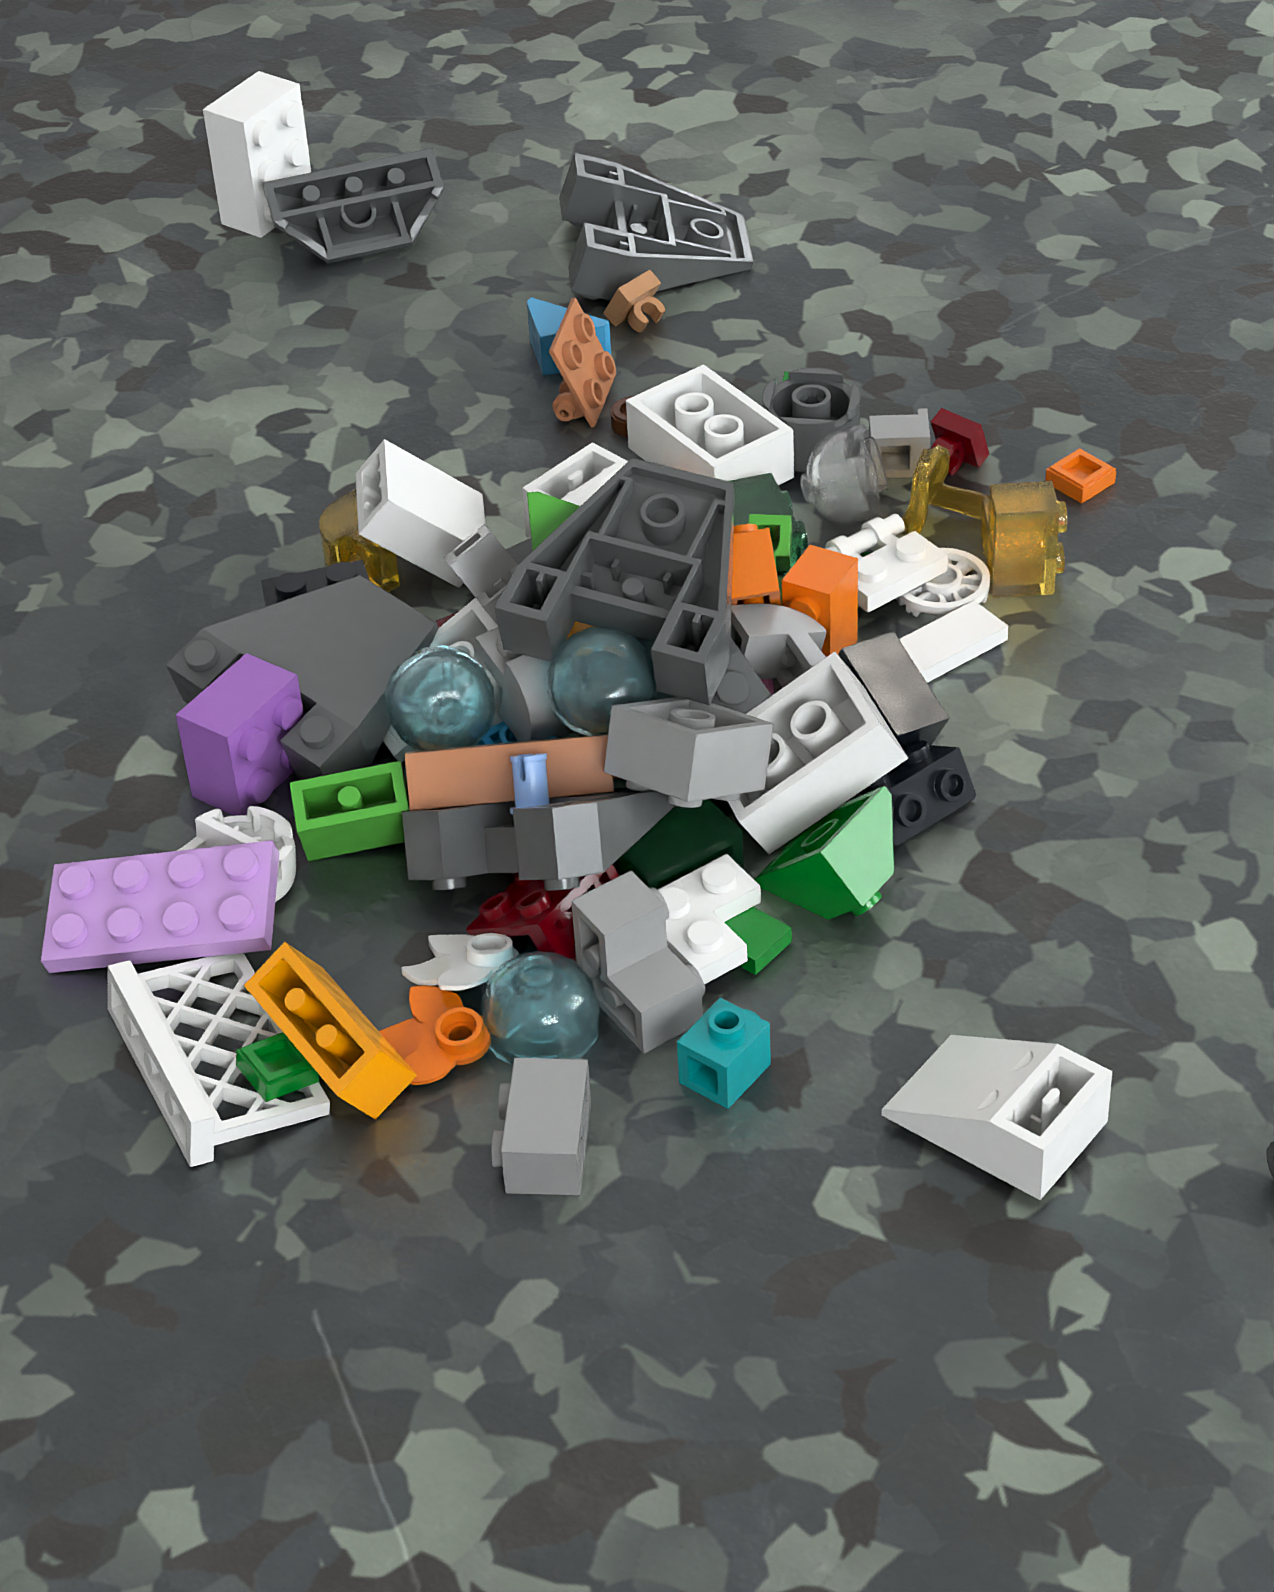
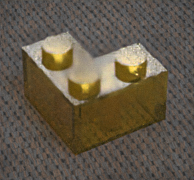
[980,481,1067,598]

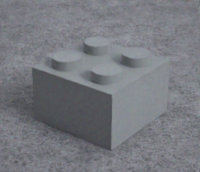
[604,697,773,808]

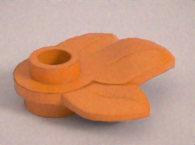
[379,985,491,1085]

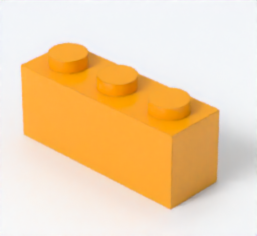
[244,942,417,1120]

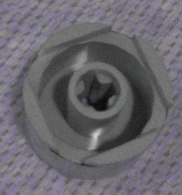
[762,368,860,476]

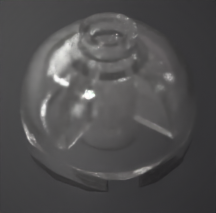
[801,425,888,527]

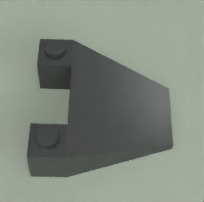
[559,153,754,301]
[494,458,735,705]
[166,575,439,780]
[402,787,676,890]

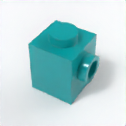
[677,998,771,1109]

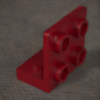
[466,864,619,982]

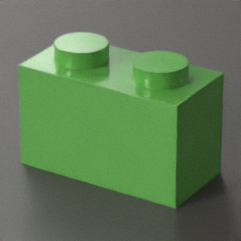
[290,761,413,861]

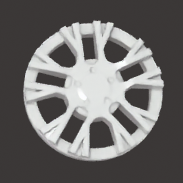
[895,548,990,620]

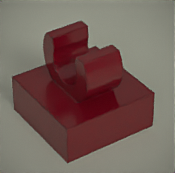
[930,408,990,476]

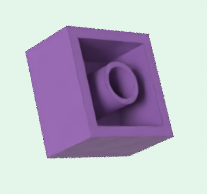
[176,653,304,816]

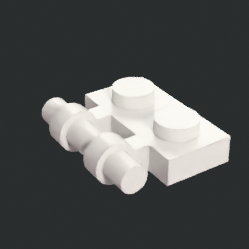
[825,514,948,612]

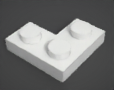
[658,854,761,984]

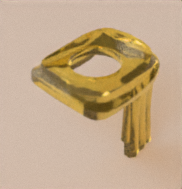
[902,445,998,535]

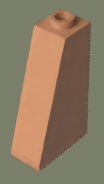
[404,734,622,811]

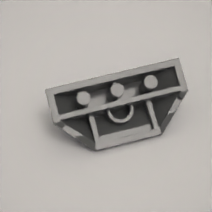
[263,148,444,264]

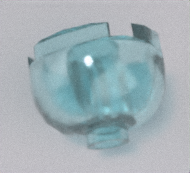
[547,627,657,736]
[385,645,495,751]
[481,951,600,1065]

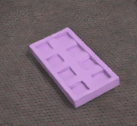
[41,840,279,973]

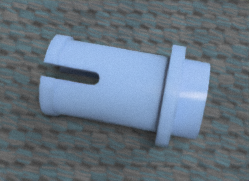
[510,753,550,814]

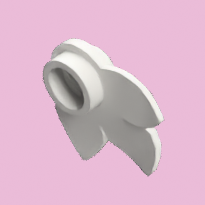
[401,933,519,991]

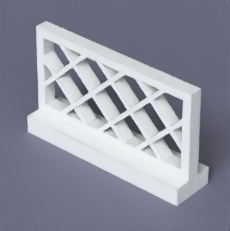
[107,953,330,1167]

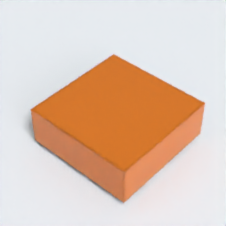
[1045,448,1116,504]

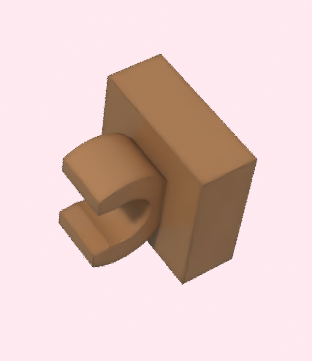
[603,270,666,333]

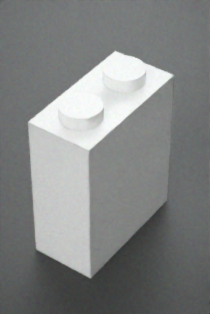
[356,439,486,588]

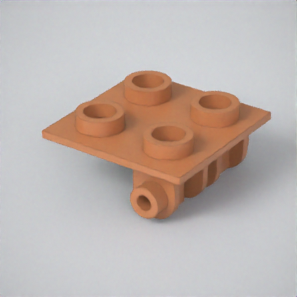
[549,297,616,428]

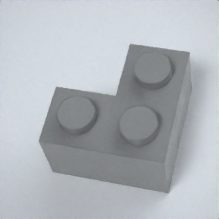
[571,871,705,1054]

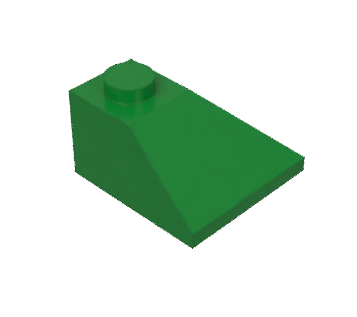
[754,786,894,920]

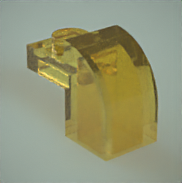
[319,489,400,592]

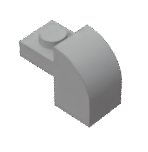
[444,524,518,624]
[731,603,827,688]
[474,627,577,742]

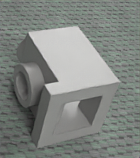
[859,408,930,479]

